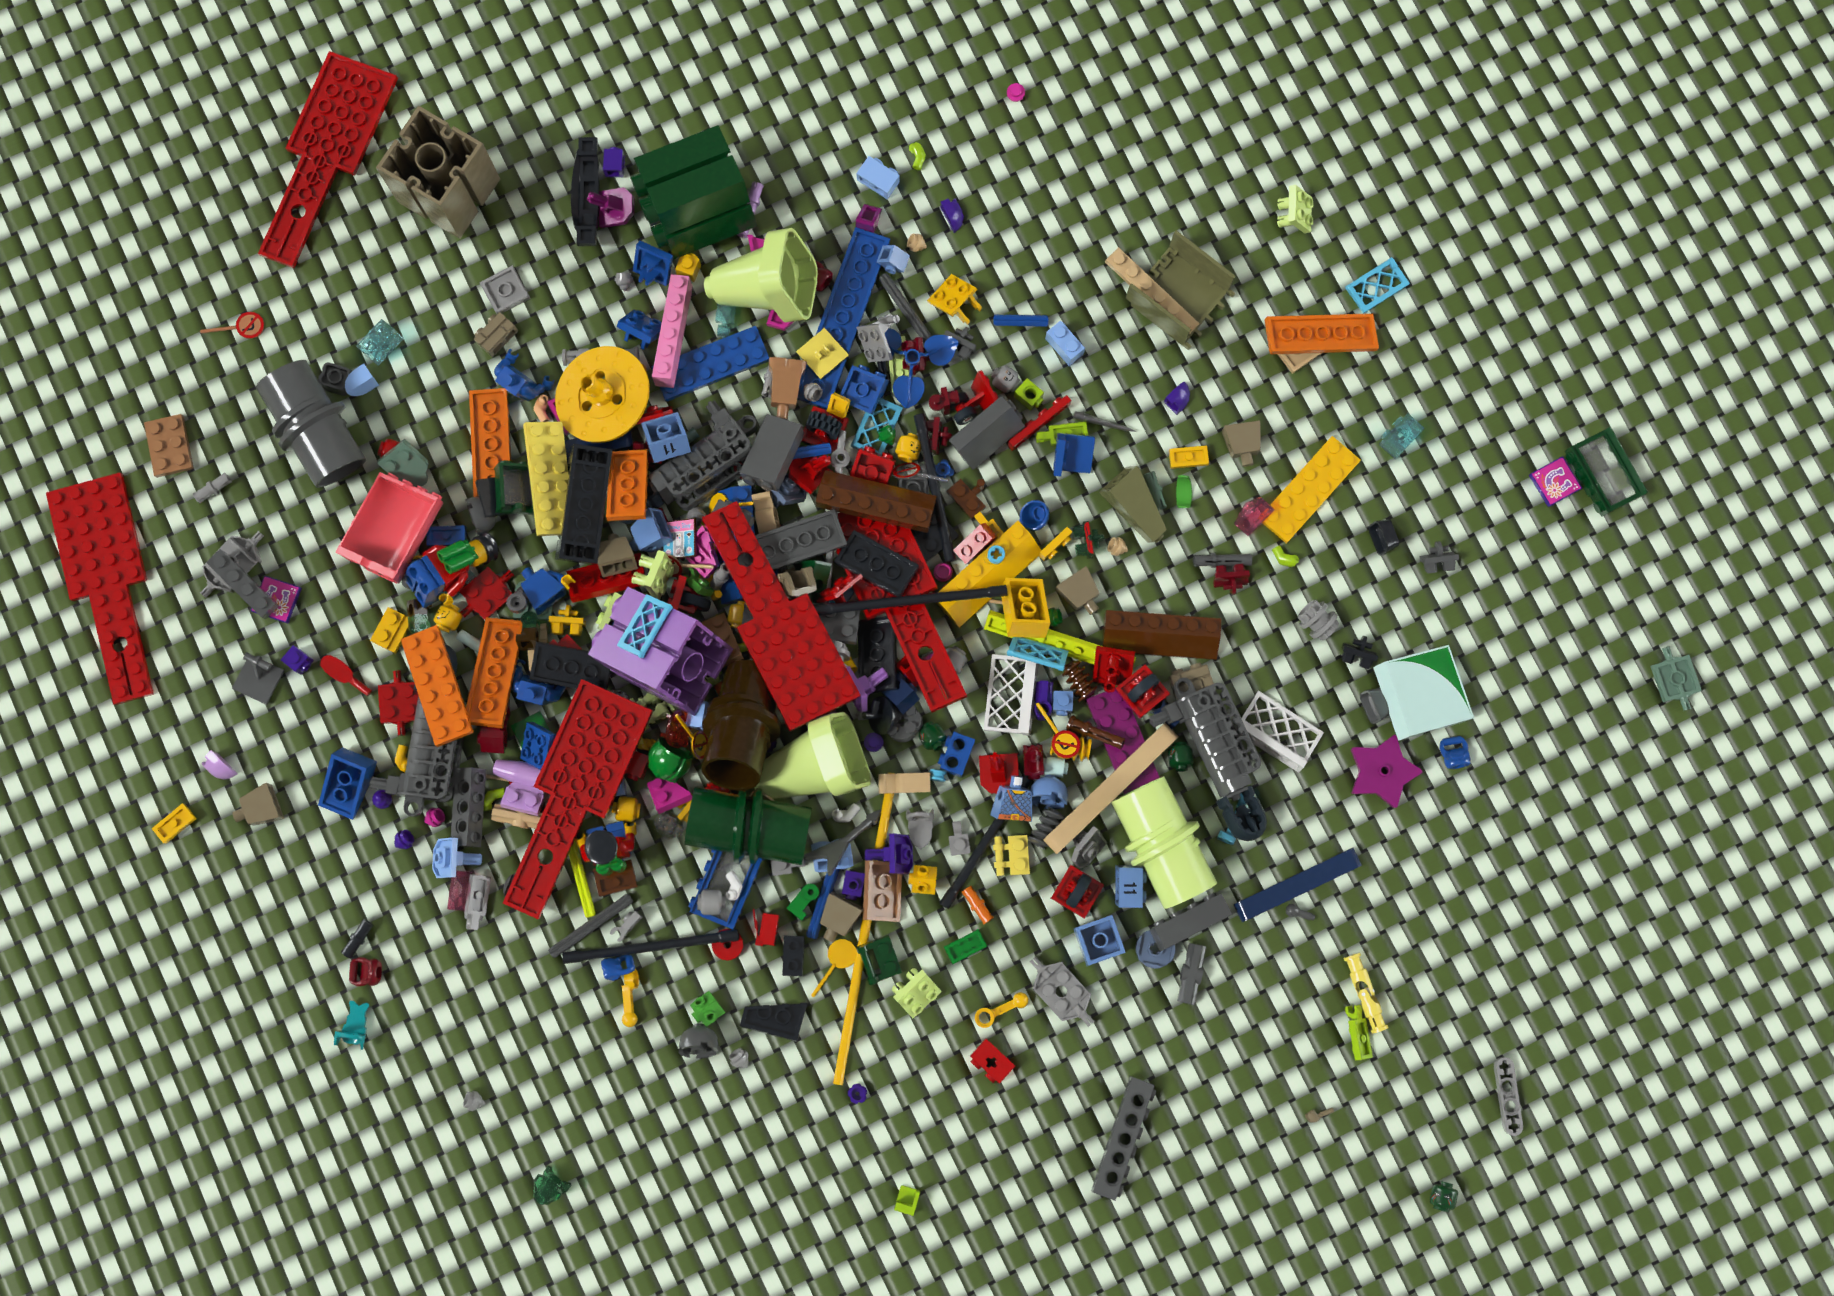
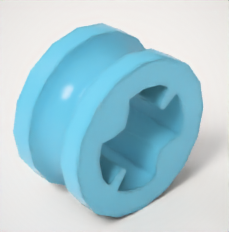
[987,545,1005,564]
[929,769,947,782]

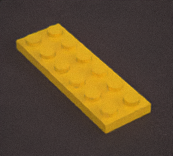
[1258,436,1361,544]

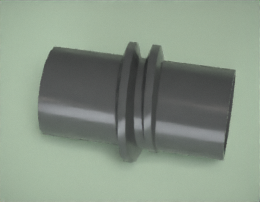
[255,360,366,488]

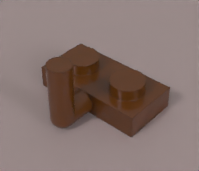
[946,479,986,520]

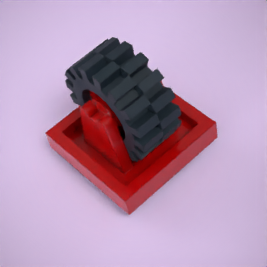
[801,406,849,453]

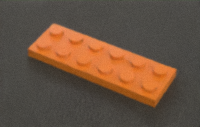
[1265,314,1379,354]
[469,388,511,497]
[466,617,525,728]
[401,625,474,747]

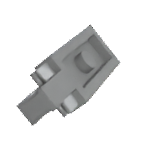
[464,874,491,930]

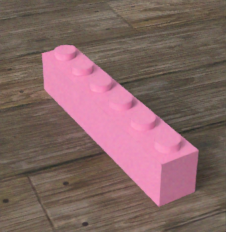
[652,274,693,388]

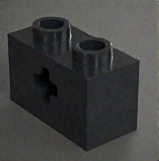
[782,936,805,977]

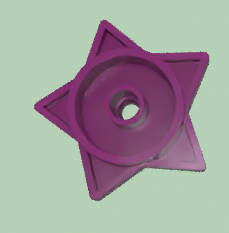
[1351,735,1422,808]

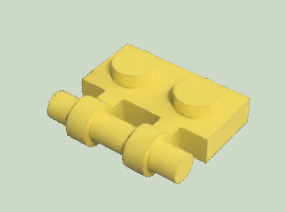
[993,835,1030,876]

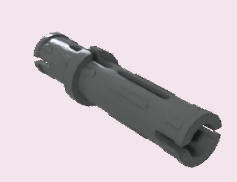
[1193,553,1252,568]

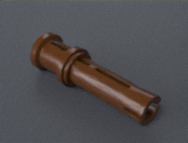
[1066,715,1125,750]

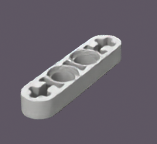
[1494,1057,1523,1136]

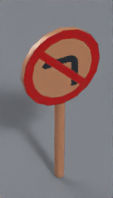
[200,312,264,339]

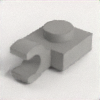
[948,821,970,856]
[771,858,805,876]
[610,911,643,942]

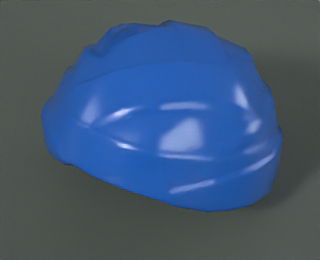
[1020,500,1049,531]

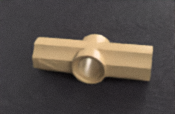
[491,804,542,829]

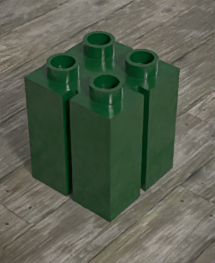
[630,125,757,259]

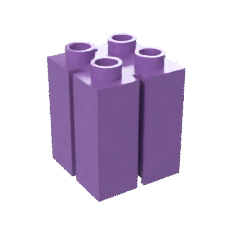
[588,587,733,716]

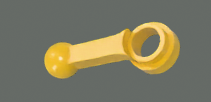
[621,969,639,1027]
[975,992,1028,1028]

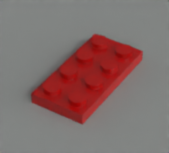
[566,553,645,603]

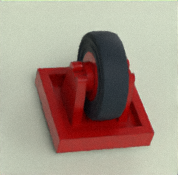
[667,575,711,614]
[1115,664,1170,719]
[1050,865,1104,919]

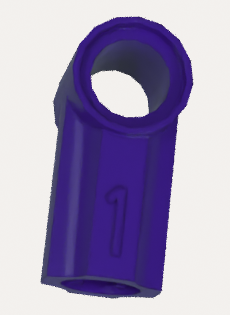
[1034,681,1053,721]

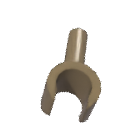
[1305,1108,1334,1123]

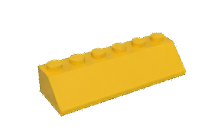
[936,521,1042,628]

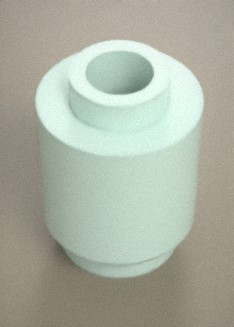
[1043,756,1068,778]

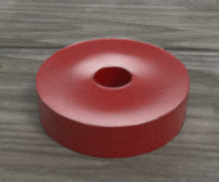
[712,929,744,960]

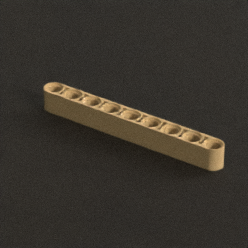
[1043,723,1179,854]

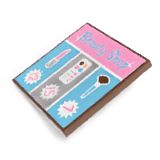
[663,518,697,559]

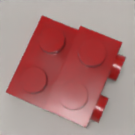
[850,445,896,484]

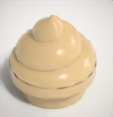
[907,233,927,252]
[1107,537,1128,556]

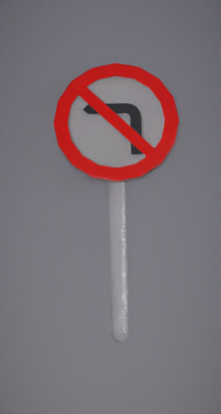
[893,462,949,482]

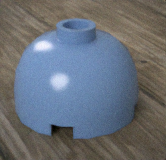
[1030,775,1068,809]

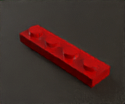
[1008,395,1072,451]

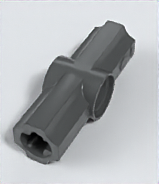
[1177,943,1206,1005]

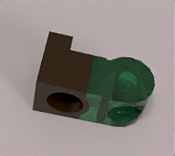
[407,599,432,634]
[516,611,540,650]

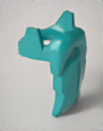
[334,1000,369,1050]

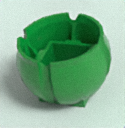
[648,737,694,783]

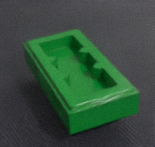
[944,929,988,965]

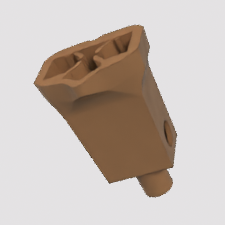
[769,357,807,420]

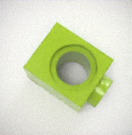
[1014,378,1044,411]

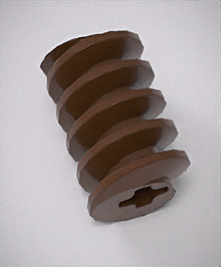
[1062,660,1098,703]

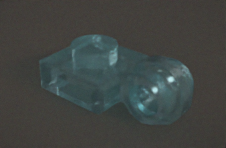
[715,304,736,338]

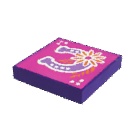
[1529,456,1582,507]
[251,575,302,624]

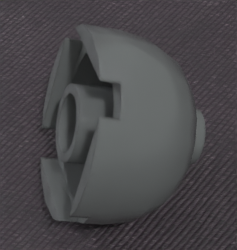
[465,496,496,535]
[679,1023,719,1059]

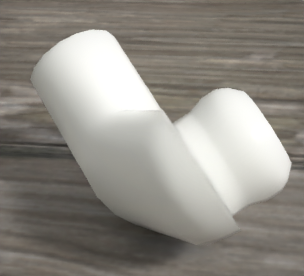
[831,803,861,822]
[726,871,742,901]

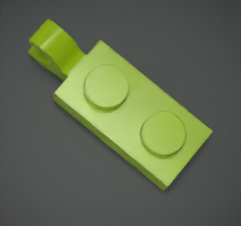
[1036,422,1088,446]
[1345,1005,1373,1061]

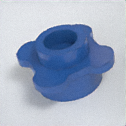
[935,459,954,482]

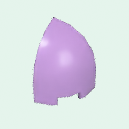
[202,750,238,779]

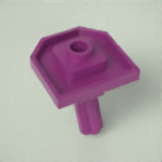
[587,187,635,228]

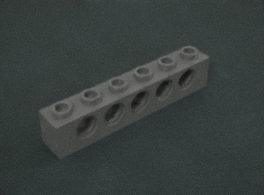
[1091,1076,1156,1201]

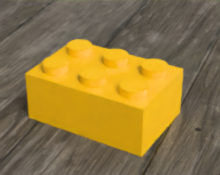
[1001,578,1050,638]

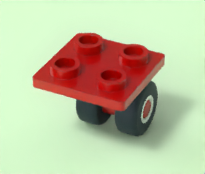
[950,370,998,425]

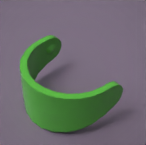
[1176,475,1192,508]

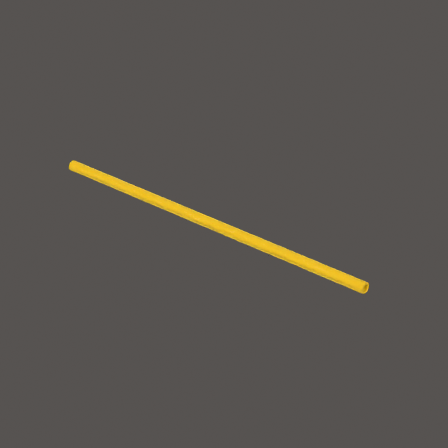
[833,773,895,1085]

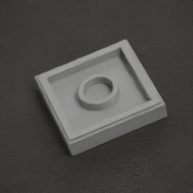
[479,265,531,314]

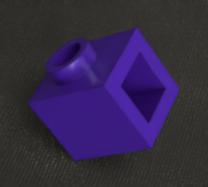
[603,147,625,178]
[281,645,314,675]
[842,870,865,901]

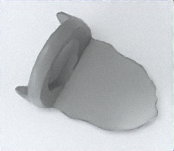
[906,809,934,849]

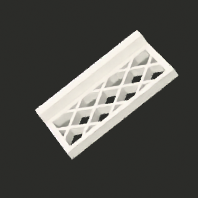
[984,654,1039,736]
[1235,691,1324,773]

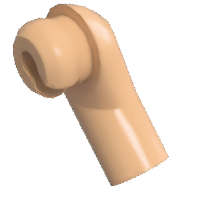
[534,394,550,422]

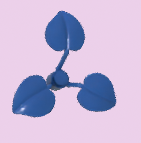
[884,328,959,409]

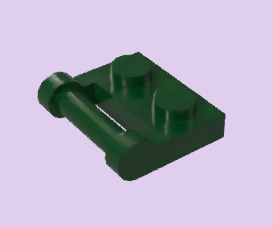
[856,935,902,985]

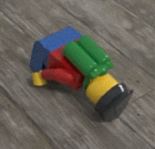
[404,532,498,608]
[575,821,637,876]

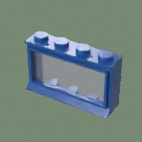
[688,850,764,930]

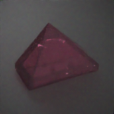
[1234,497,1275,536]
[447,871,472,911]

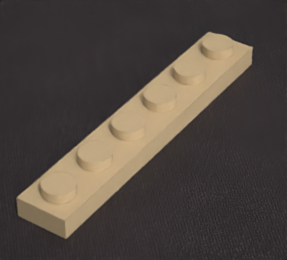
[1105,247,1199,333]

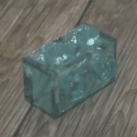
[356,319,404,366]

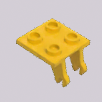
[927,274,982,325]

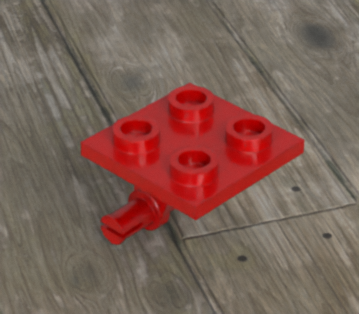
[816,574,863,603]

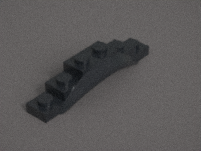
[571,137,600,246]

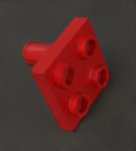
[1093,646,1135,692]

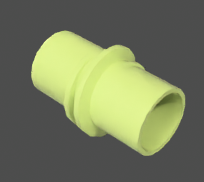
[1111,776,1217,909]

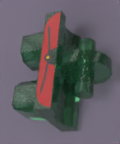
[1072,521,1105,559]

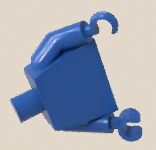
[511,659,566,705]

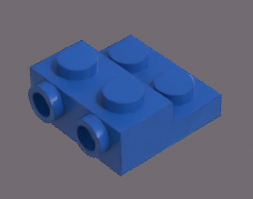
[840,364,889,415]

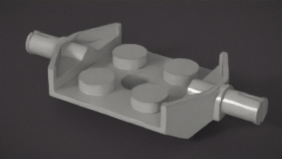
[200,531,264,598]
[1030,956,1094,1027]

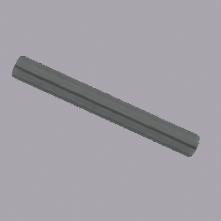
[879,273,932,343]
[548,894,633,958]

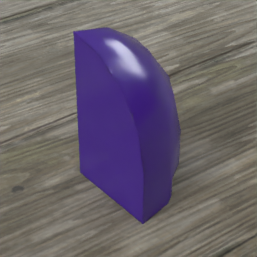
[940,198,964,233]
[1164,381,1190,415]

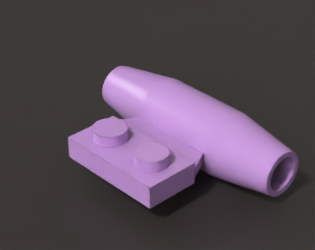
[493,759,545,816]

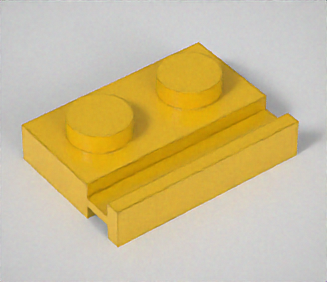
[370,607,414,654]

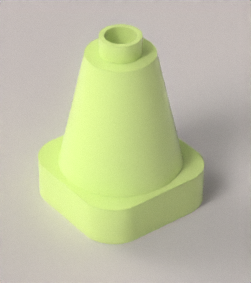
[704,228,818,322]
[754,712,871,799]

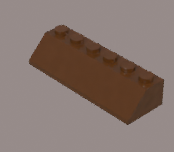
[816,470,937,533]
[1102,610,1222,660]

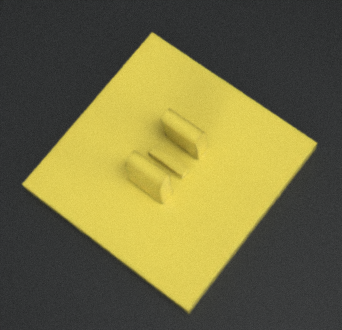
[796,328,849,379]

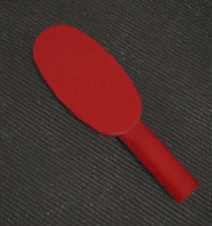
[320,655,372,696]

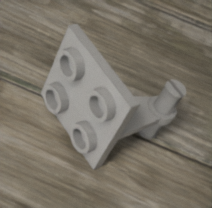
[856,314,900,362]

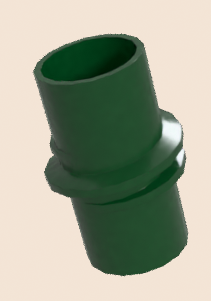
[684,787,812,866]

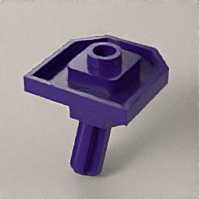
[865,833,913,875]

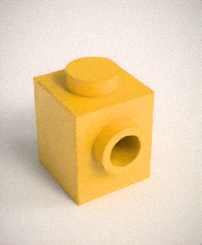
[675,253,701,282]

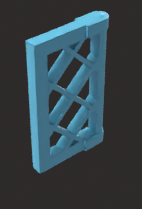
[1345,257,1410,314]
[851,398,903,455]
[617,594,673,659]
[1007,637,1069,672]

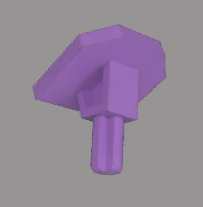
[847,666,888,713]

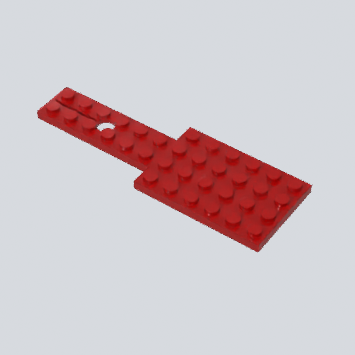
[258,51,398,268]
[46,472,154,705]
[702,501,861,732]
[836,513,967,713]
[503,679,653,919]

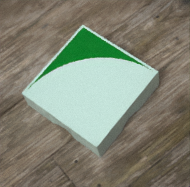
[1373,645,1474,741]

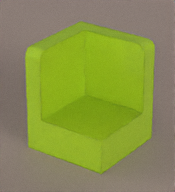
[894,1185,920,1216]

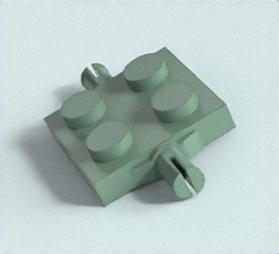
[1650,646,1702,711]

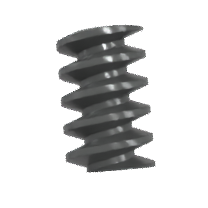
[1027,807,1066,850]

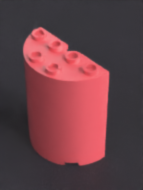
[336,472,443,584]

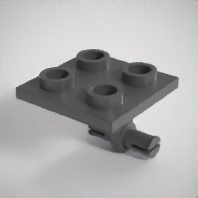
[232,652,285,705]

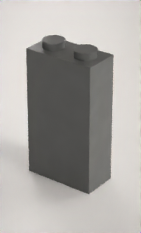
[949,396,1025,470]
[740,414,805,492]

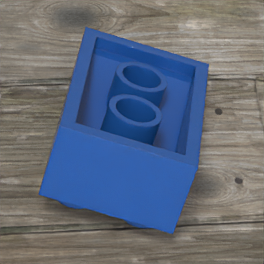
[318,747,377,820]

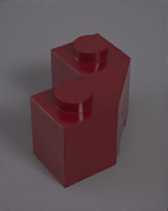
[477,699,511,754]

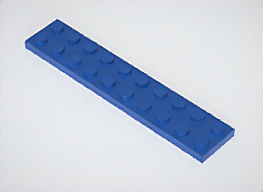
[797,227,890,410]

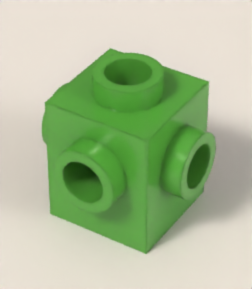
[690,991,725,1027]

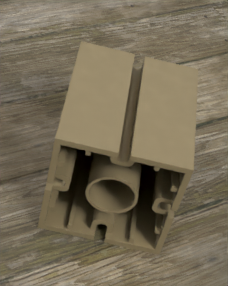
[376,105,500,239]

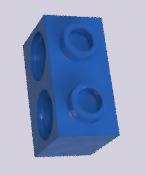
[938,731,975,778]

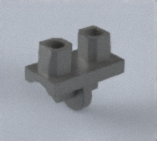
[944,327,977,360]
[1419,541,1459,573]

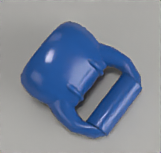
[1439,736,1471,769]
[601,955,635,981]

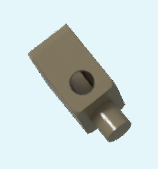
[1222,420,1261,467]
[598,534,638,577]
[1055,566,1100,615]
[232,783,285,826]
[820,892,863,942]

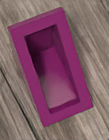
[856,204,882,233]

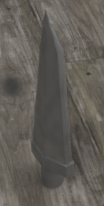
[1073,411,1137,432]

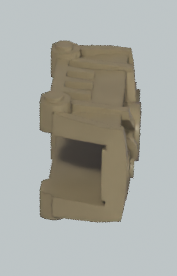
[776,567,817,599]

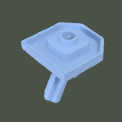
[432,838,482,878]

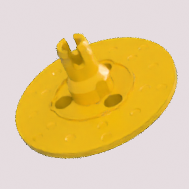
[555,346,650,443]

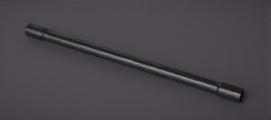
[813,585,1007,616]

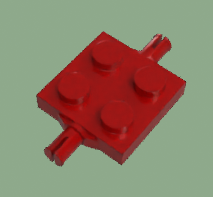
[459,566,515,620]
[378,670,418,736]

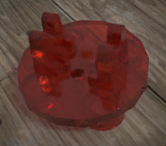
[660,710,692,748]

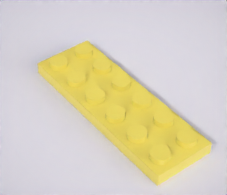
[523,422,569,536]

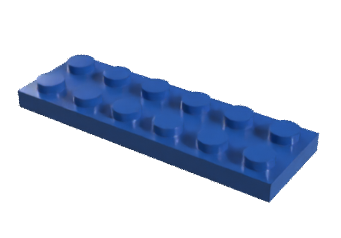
[651,326,769,402]

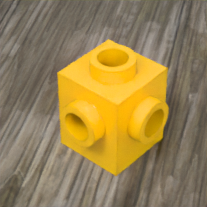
[908,865,937,895]

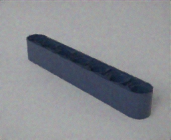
[1233,848,1362,922]

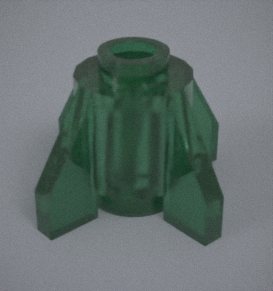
[533,1166,572,1205]

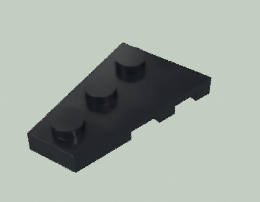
[740,1003,807,1042]

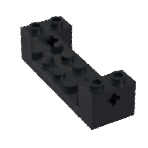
[555,444,612,565]

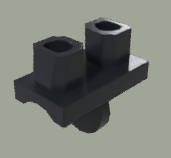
[1341,636,1378,669]

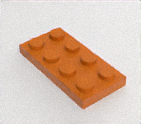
[606,449,649,521]

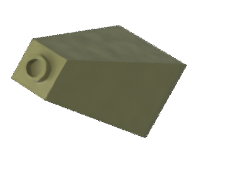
[1099,466,1167,543]

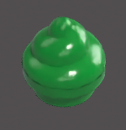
[877,425,896,445]
[1048,607,1063,627]

